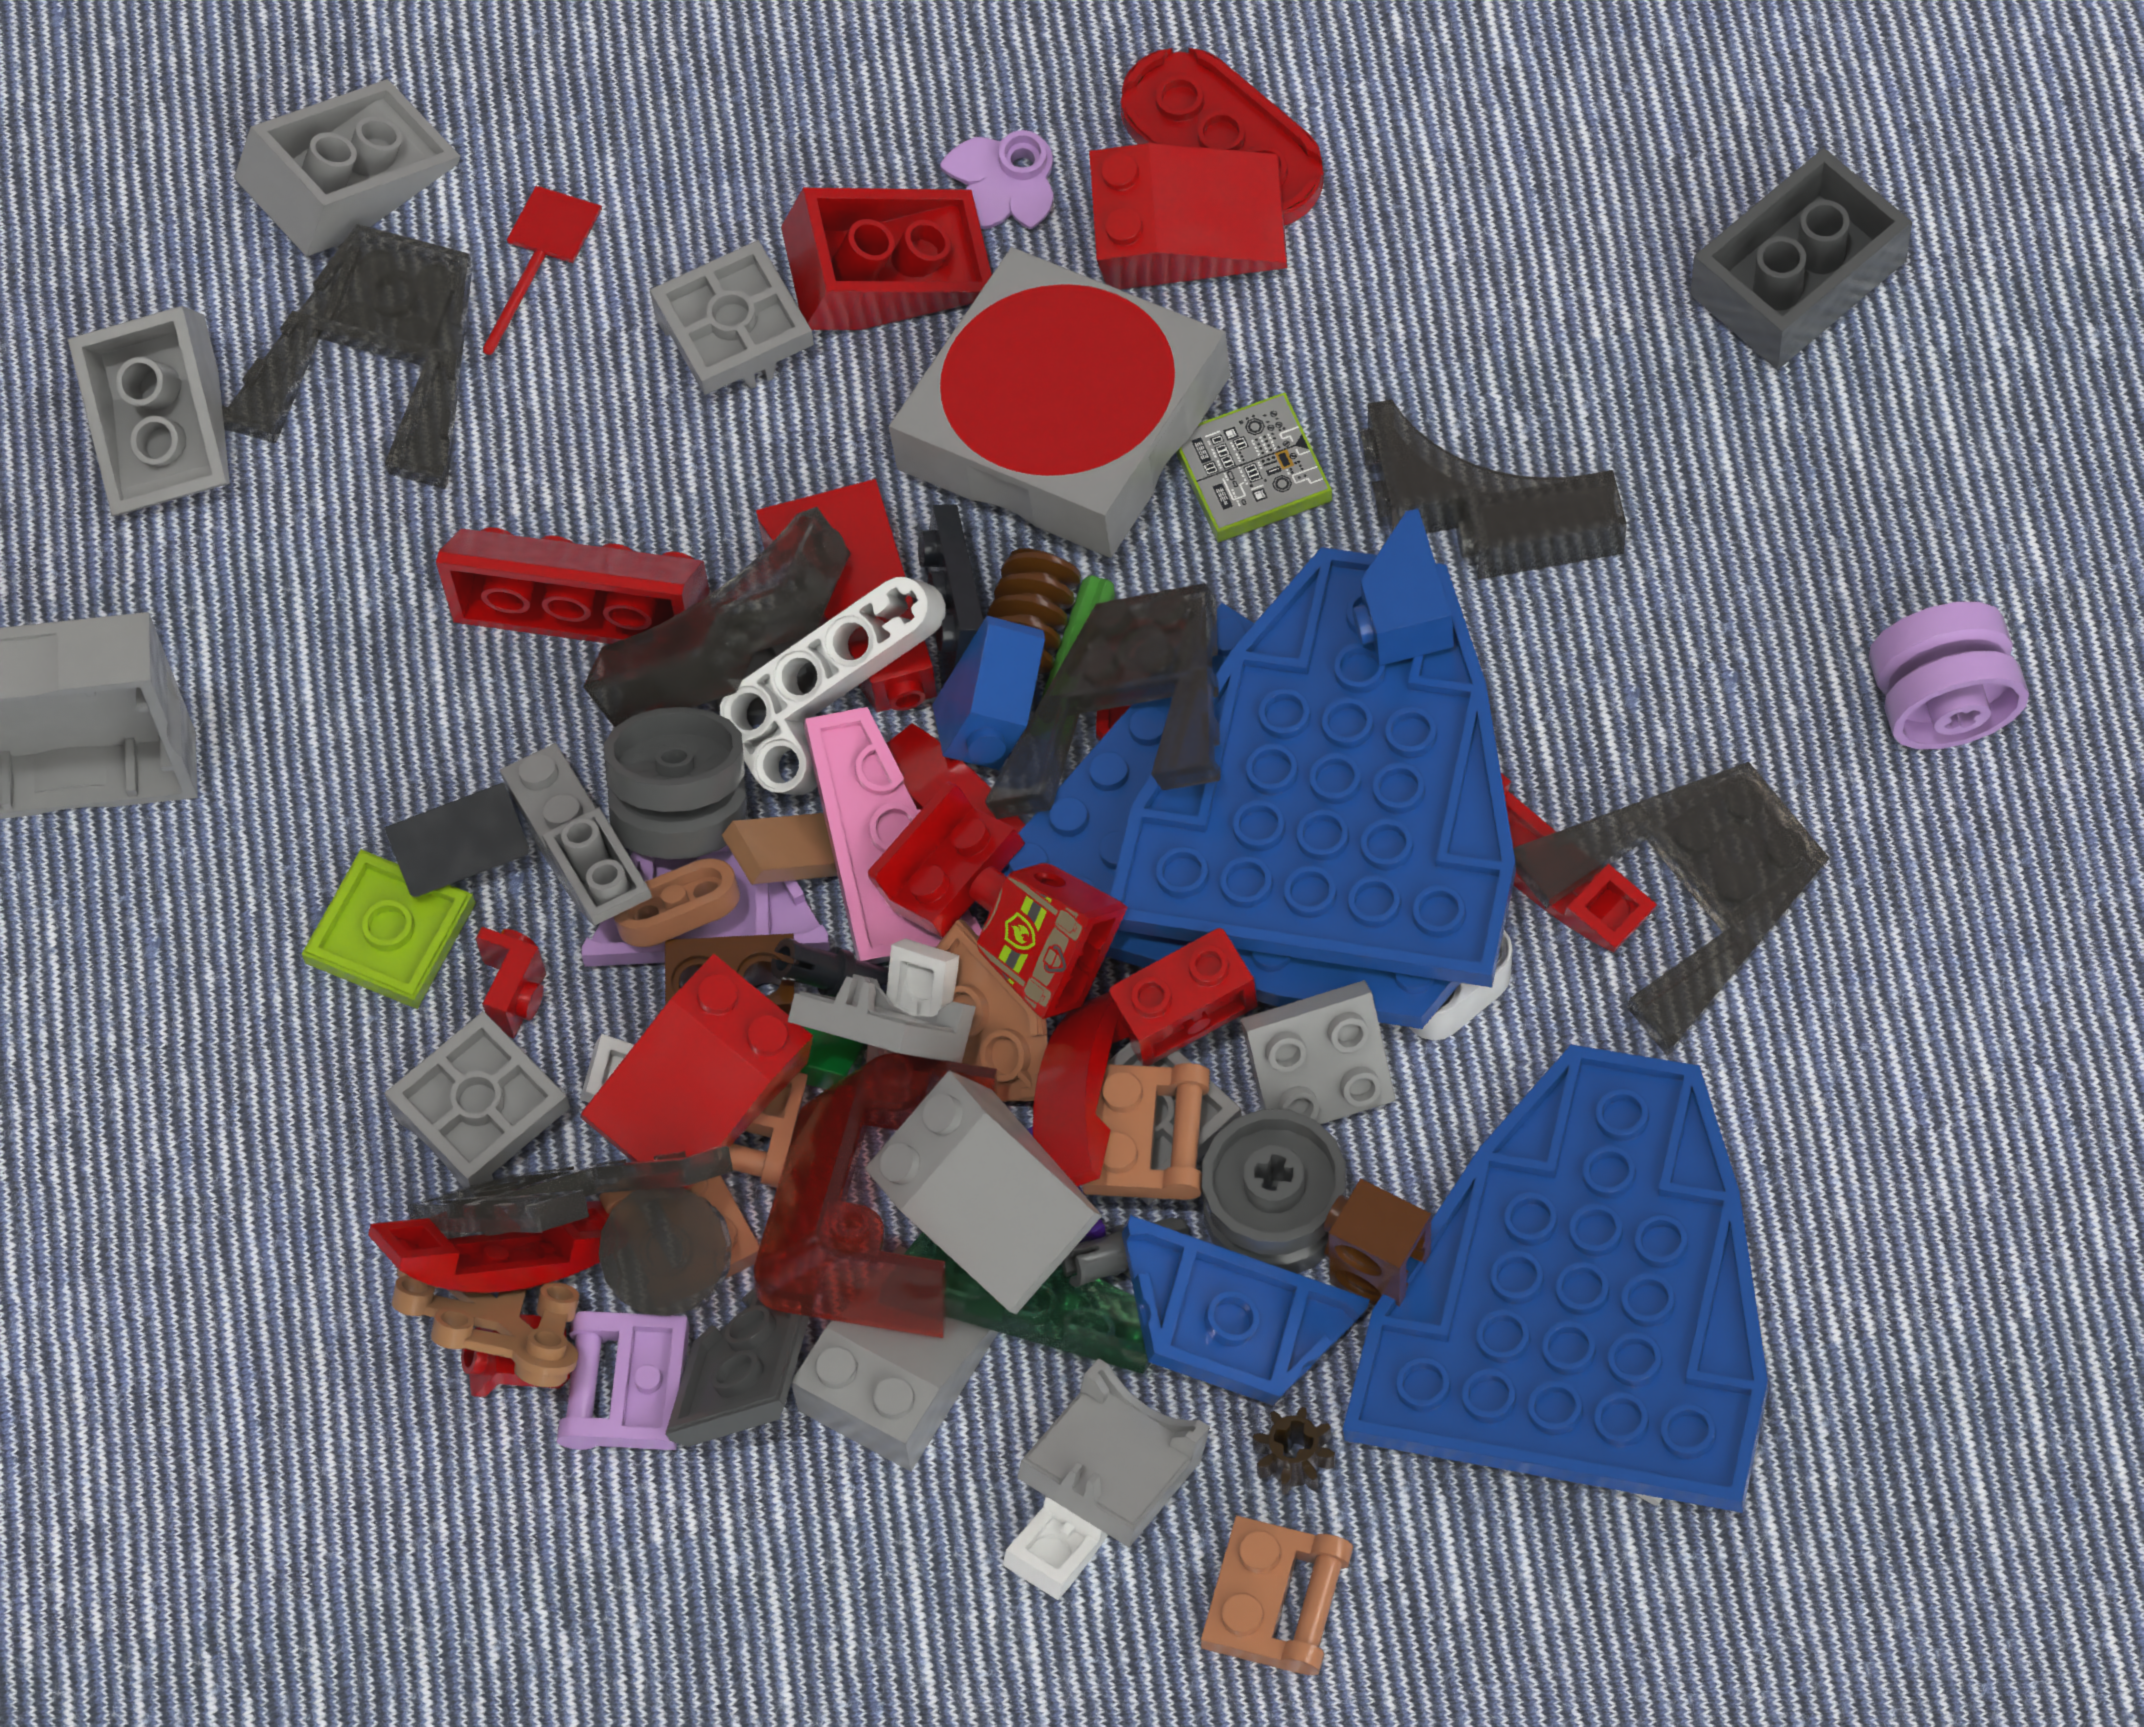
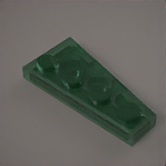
[880,1232,1151,1374]

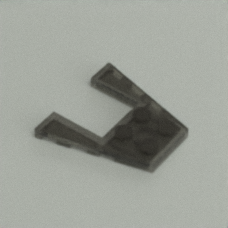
[222,224,473,489]
[985,583,1221,819]
[1513,762,1829,1056]
[408,1145,733,1239]

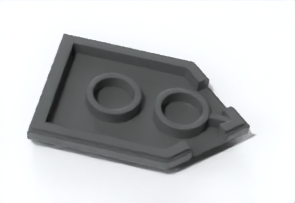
[665,1283,810,1447]

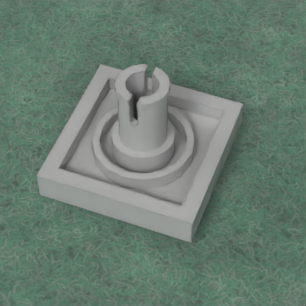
[1240,980,1396,1125]

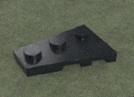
[918,504,983,688]

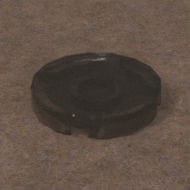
[599,1184,732,1316]

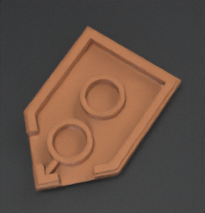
[934,919,1048,1101]

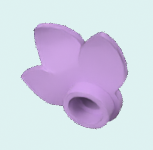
[940,130,1053,229]

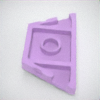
[582,845,830,967]

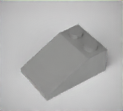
[234,79,461,257]
[68,306,230,517]
[864,1070,1102,1314]
[791,1245,1011,1472]

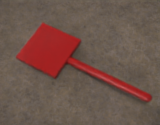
[483,185,602,355]

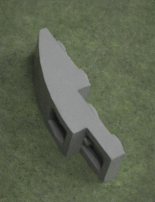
[500,743,652,926]

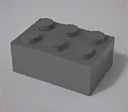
[1690,148,1912,370]

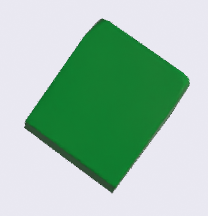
[799,1027,868,1096]

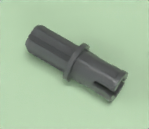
[1061,1217,1190,1287]

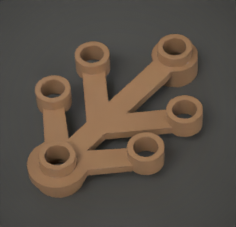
[391,1268,580,1387]

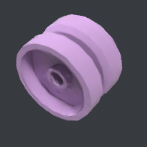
[1869,602,2029,749]

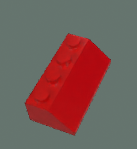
[436,527,710,655]

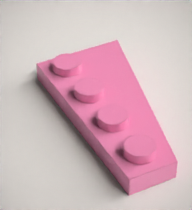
[804,707,982,964]

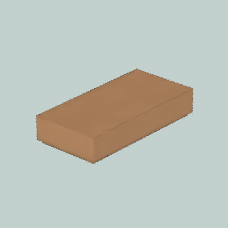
[722,813,838,885]

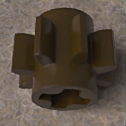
[1253,1407,1335,1495]

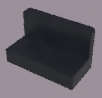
[384,782,530,898]

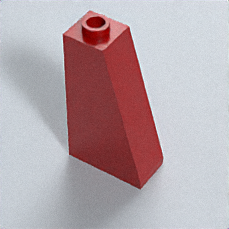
[756,479,937,713]

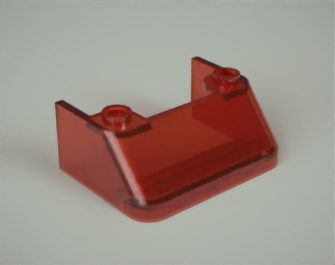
[753,1053,997,1338]

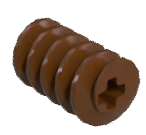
[987,548,1082,682]

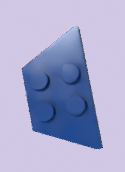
[1122,1215,1370,1406]

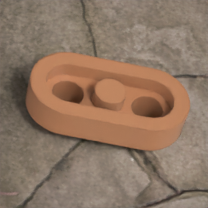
[613,858,740,947]

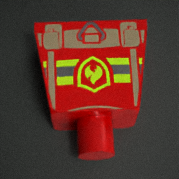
[969,863,1128,1019]

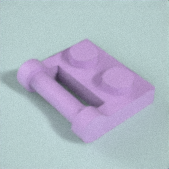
[557,1311,690,1450]

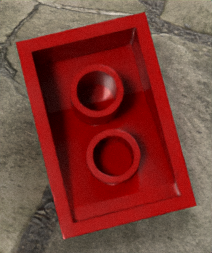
[1089,143,1288,290]
[781,187,992,330]
[580,953,813,1201]

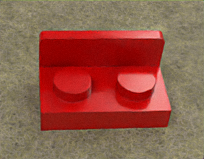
[868,782,1025,938]
[1109,928,1258,1066]

